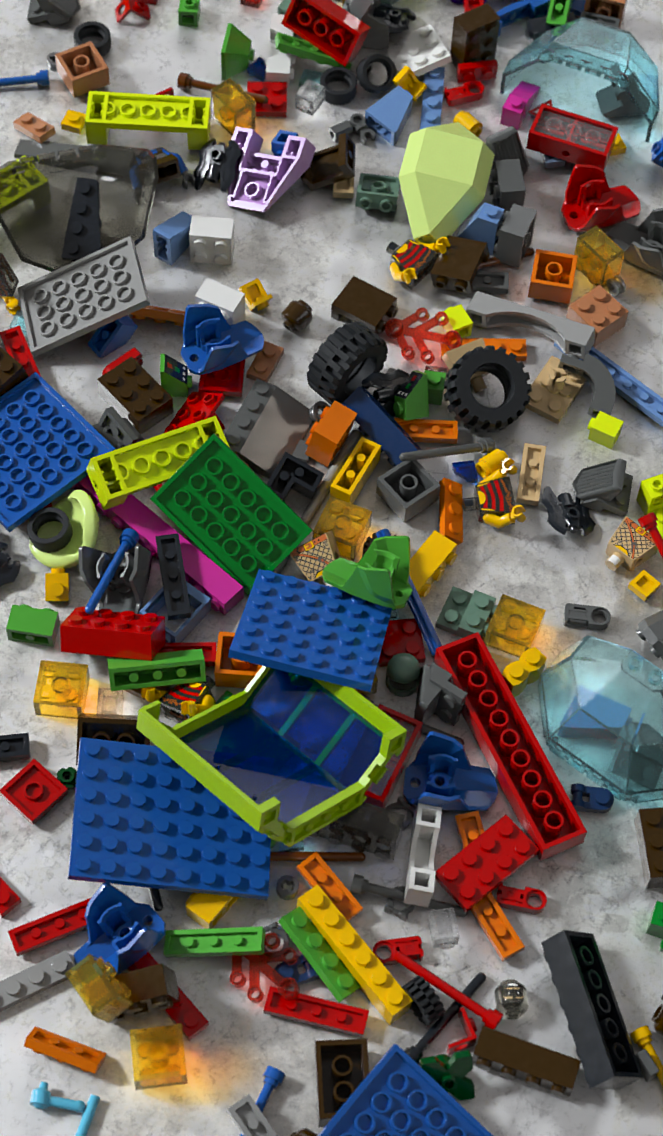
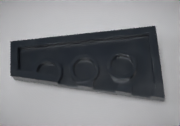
[61,177,103,261]

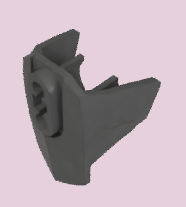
[342,0,389,50]
[605,208,663,276]
[79,545,152,614]

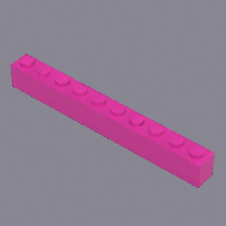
[70,475,244,616]

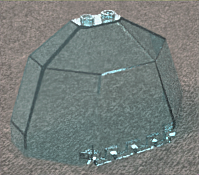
[500,17,660,143]
[538,635,663,803]

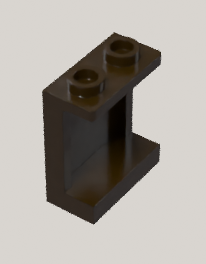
[301,133,355,191]
[430,235,490,294]
[331,276,398,335]

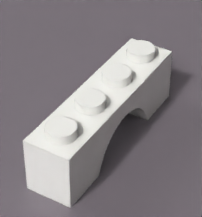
[266,14,298,88]
[404,803,442,907]

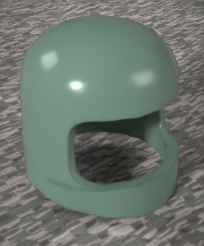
[385,653,421,697]

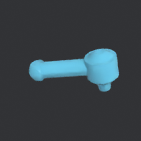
[29,1082,85,1113]

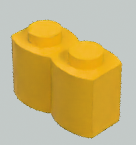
[502,647,547,697]

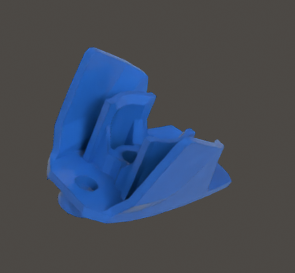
[180,304,264,375]
[403,731,498,811]
[74,882,166,984]

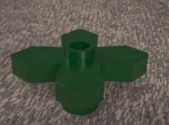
[419,1050,475,1101]

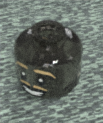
[494,979,529,1020]

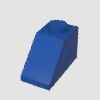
[87,315,138,358]

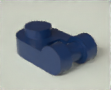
[571,783,614,814]
[273,954,320,989]

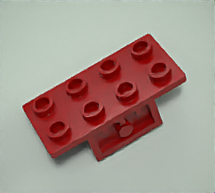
[164,392,225,433]

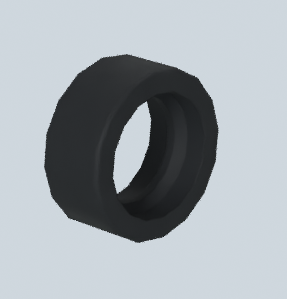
[73,21,111,57]
[357,54,397,94]
[320,67,357,105]
[27,507,73,553]

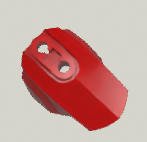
[561,164,641,232]

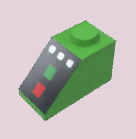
[160,354,192,397]
[424,365,447,406]
[393,370,429,421]

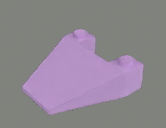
[228,127,316,213]

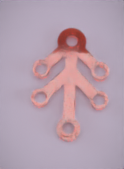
[385,307,462,365]
[229,932,300,1003]

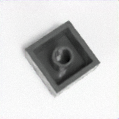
[488,159,526,218]
[494,203,537,268]
[376,460,440,522]

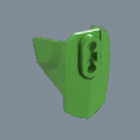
[322,536,413,609]

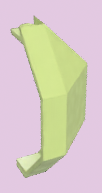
[399,122,495,244]

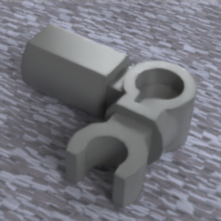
[328,113,376,145]

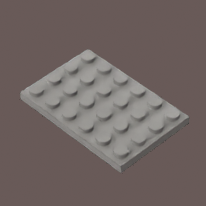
[17,236,150,357]

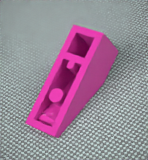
[500,81,540,130]

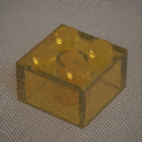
[211,78,256,137]
[574,226,625,288]
[312,496,372,561]
[484,594,546,658]
[33,660,90,719]
[64,954,133,1023]
[130,1024,188,1090]

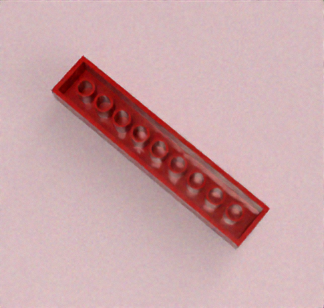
[434,632,587,861]

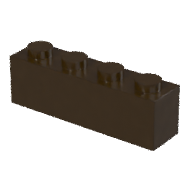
[472,1026,581,1097]

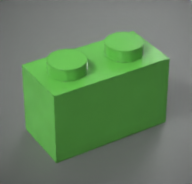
[6,604,60,647]

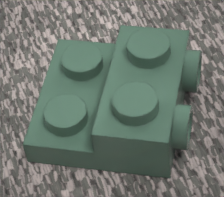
[355,173,400,212]
[435,586,498,638]

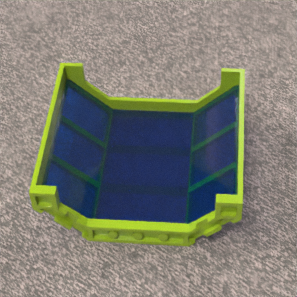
[136,666,407,847]

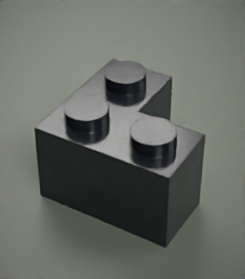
[267,452,324,501]

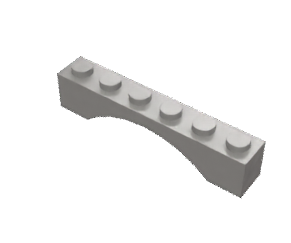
[466,291,595,360]

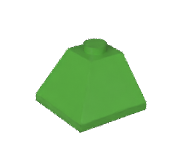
[221,23,255,81]

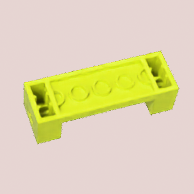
[85,91,211,150]
[86,416,229,510]

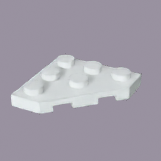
[394,24,452,77]

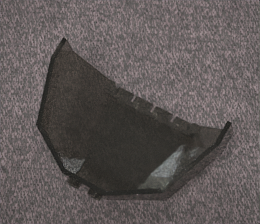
[0,144,159,272]

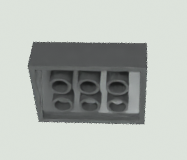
[225,379,313,479]

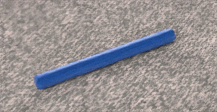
[376,528,442,656]

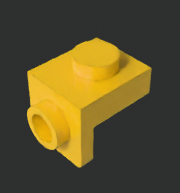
[393,65,427,101]
[239,278,273,311]
[45,568,70,601]

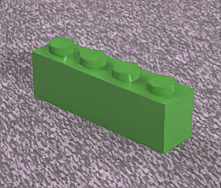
[107,649,206,691]

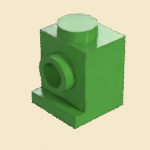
[178,0,200,27]

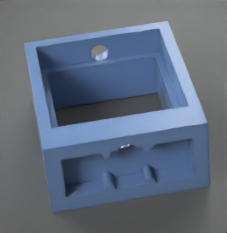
[139,581,211,643]

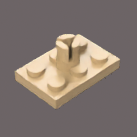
[525,356,587,424]

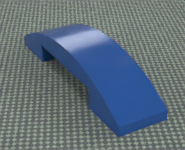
[496,0,550,37]

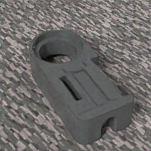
[563,603,611,630]

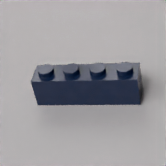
[342,386,422,467]

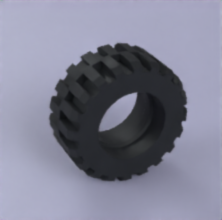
[307,321,388,405]
[444,345,532,433]

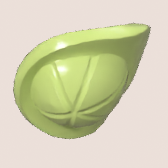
[29,490,99,569]

